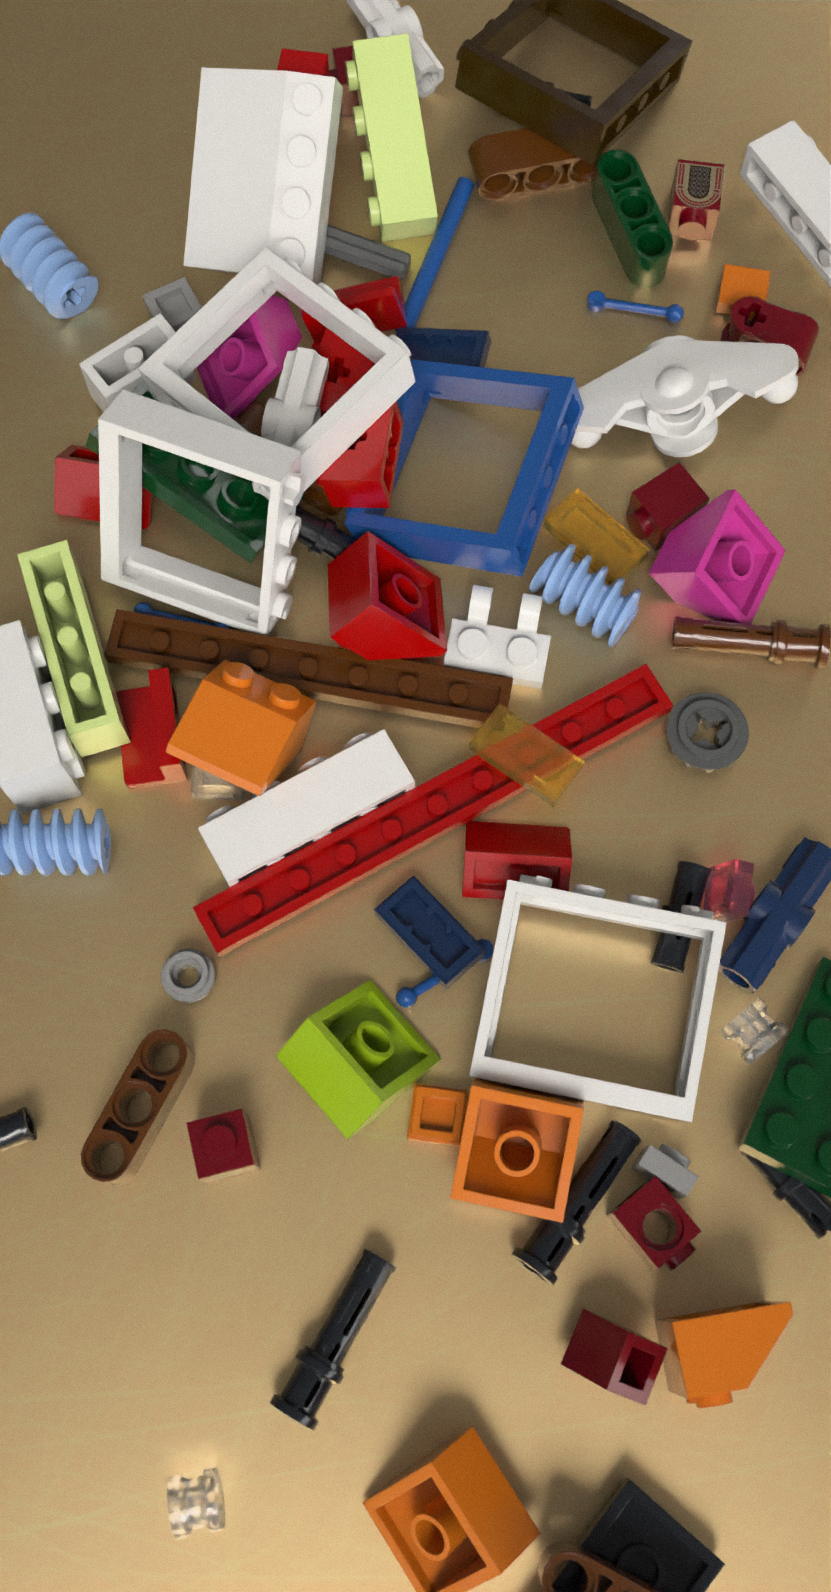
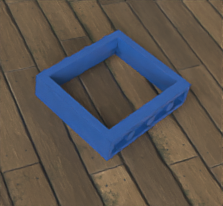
[345,359,584,577]

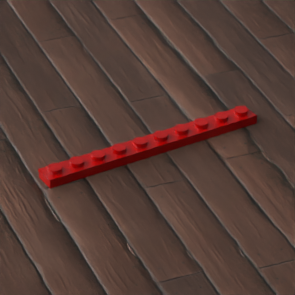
[192,664,673,958]

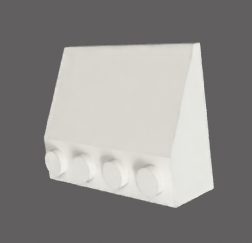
[183,67,343,285]

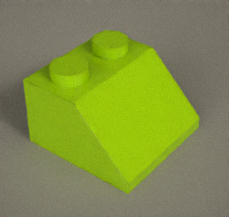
[276,980,441,1139]

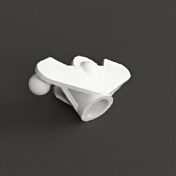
[571,335,799,457]

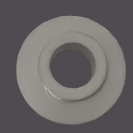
[161,949,216,1003]

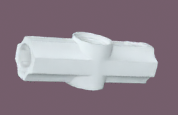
[346,0,444,98]
[252,347,329,500]

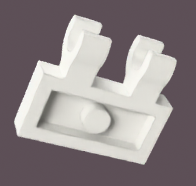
[443,585,551,689]

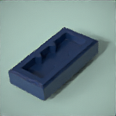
[396,327,491,367]
[374,875,486,990]

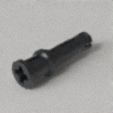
[511,1120,641,1286]
[270,1249,396,1430]

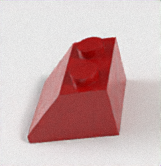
[327,531,447,660]

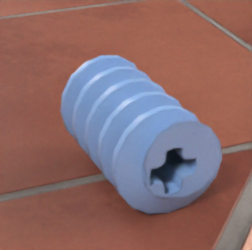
[0,213,99,319]
[529,543,642,648]
[0,809,111,876]

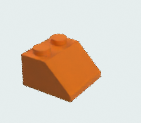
[166,659,317,796]
[450,1078,584,1223]
[655,1301,793,1408]
[362,1426,541,1592]

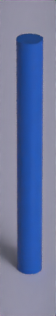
[395,177,474,332]

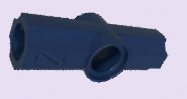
[718,837,831,993]

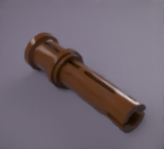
[672,616,831,669]

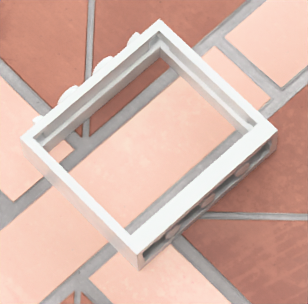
[138,247,416,492]
[98,389,306,636]
[469,874,727,1122]

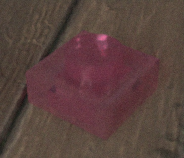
[703,858,755,922]

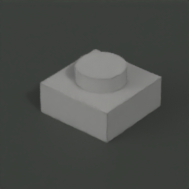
[142,277,202,332]
[631,1144,699,1199]

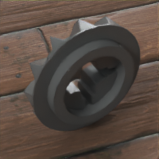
[665,692,749,773]

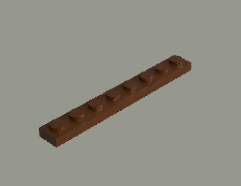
[104,609,513,732]

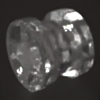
[719,997,790,1065]
[167,1467,225,1540]

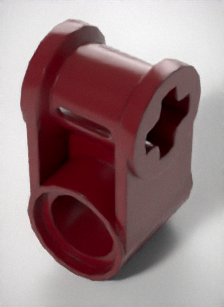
[720,296,819,376]

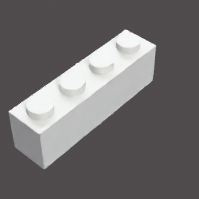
[739,120,831,288]
[198,729,415,888]

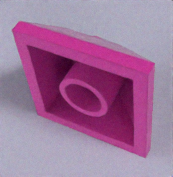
[197,295,302,420]
[649,489,786,625]

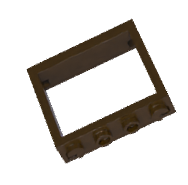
[455,0,692,165]

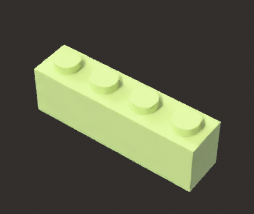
[345,33,438,242]
[17,540,131,758]

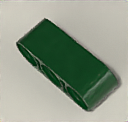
[592,149,673,288]

